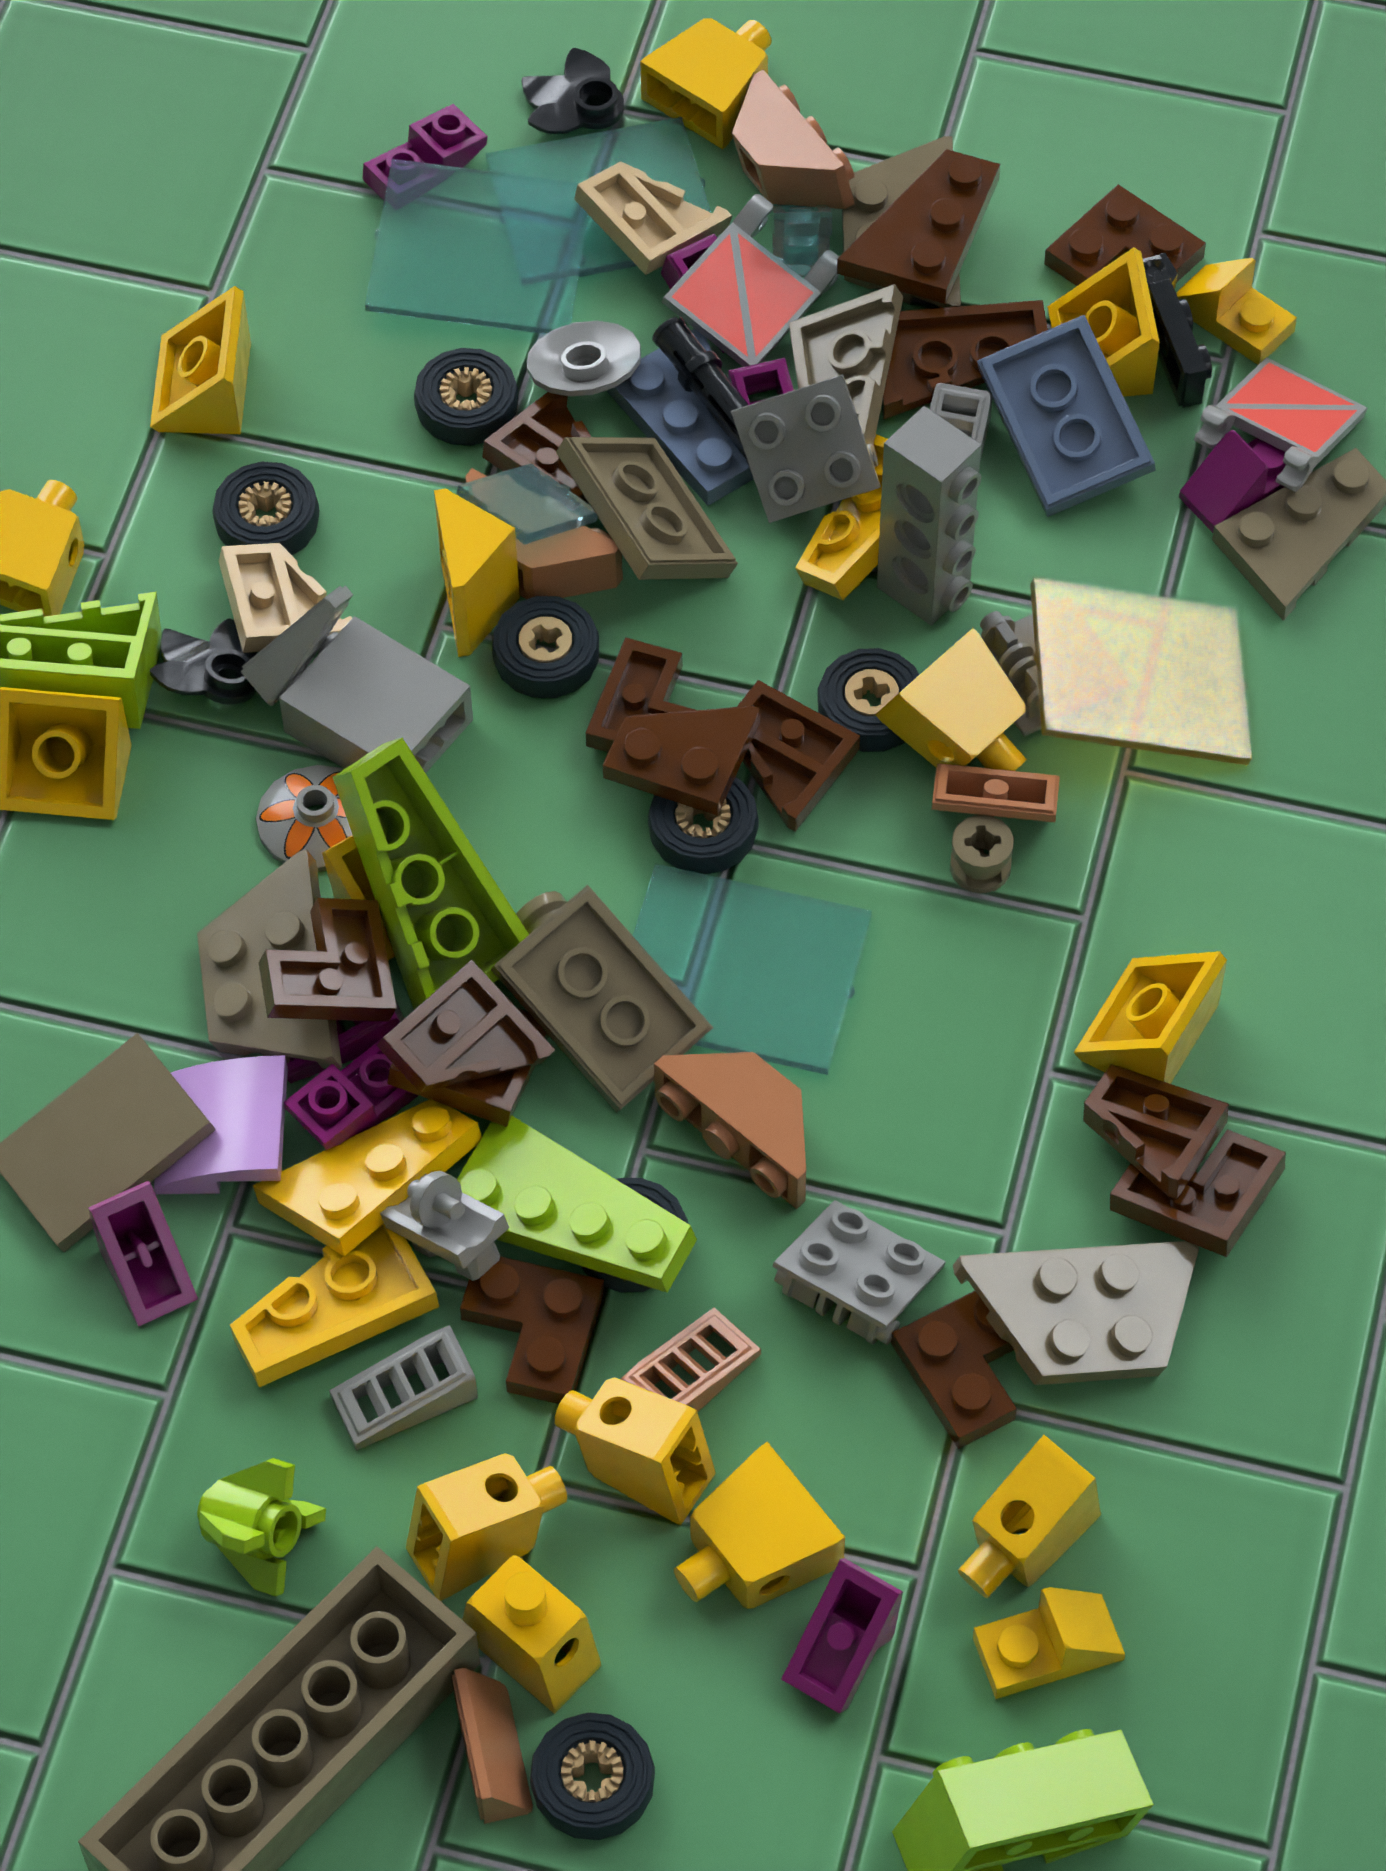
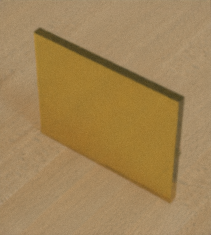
[1030,577,1252,765]

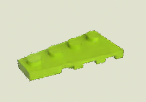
[457,1116,697,1293]

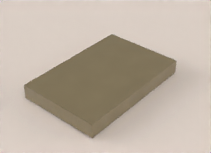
[556,437,738,580]
[491,885,713,1113]
[0,1033,216,1252]

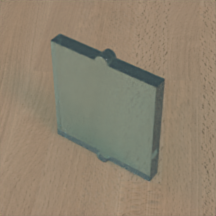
[456,463,598,545]

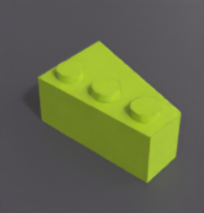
[0,591,162,729]
[892,1729,1154,1871]

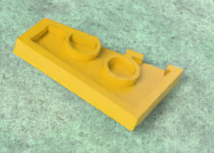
[795,434,888,600]
[253,1099,482,1257]
[230,1224,439,1388]

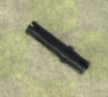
[652,317,749,465]

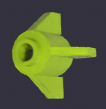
[197,1458,326,1597]

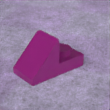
[1179,429,1286,533]
[781,1558,903,1714]

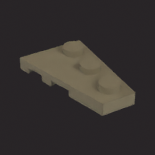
[789,284,903,445]
[1212,448,1386,621]

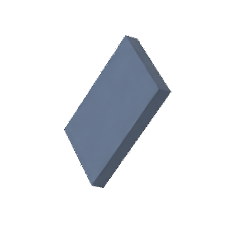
[977,315,1156,517]

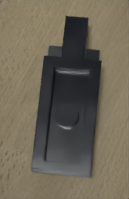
[1143,253,1212,408]

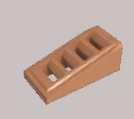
[620,1307,761,1412]

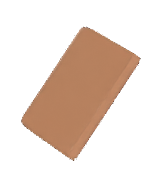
[931,763,1060,822]
[451,1668,533,1824]

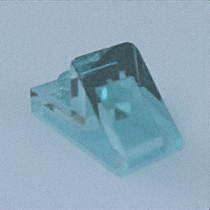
[770,205,832,277]

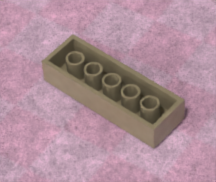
[78,1546,480,1871]

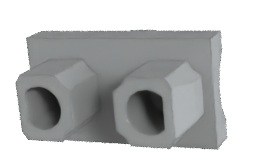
[380,1171,509,1281]

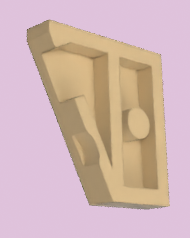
[574,161,732,275]
[219,543,352,653]

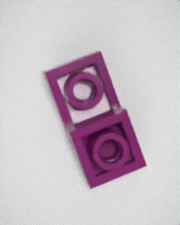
[362,104,488,213]
[283,1038,419,1150]

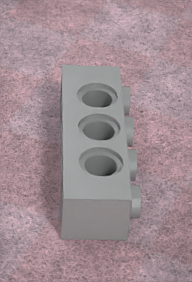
[877,406,982,626]

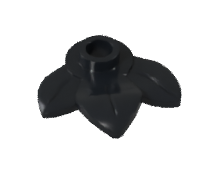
[521,48,624,134]
[150,618,257,705]

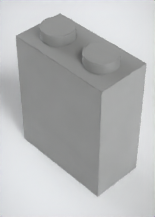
[279,616,473,773]

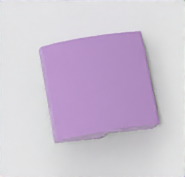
[154,1055,288,1194]

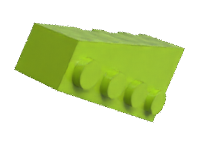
[333,737,529,1010]

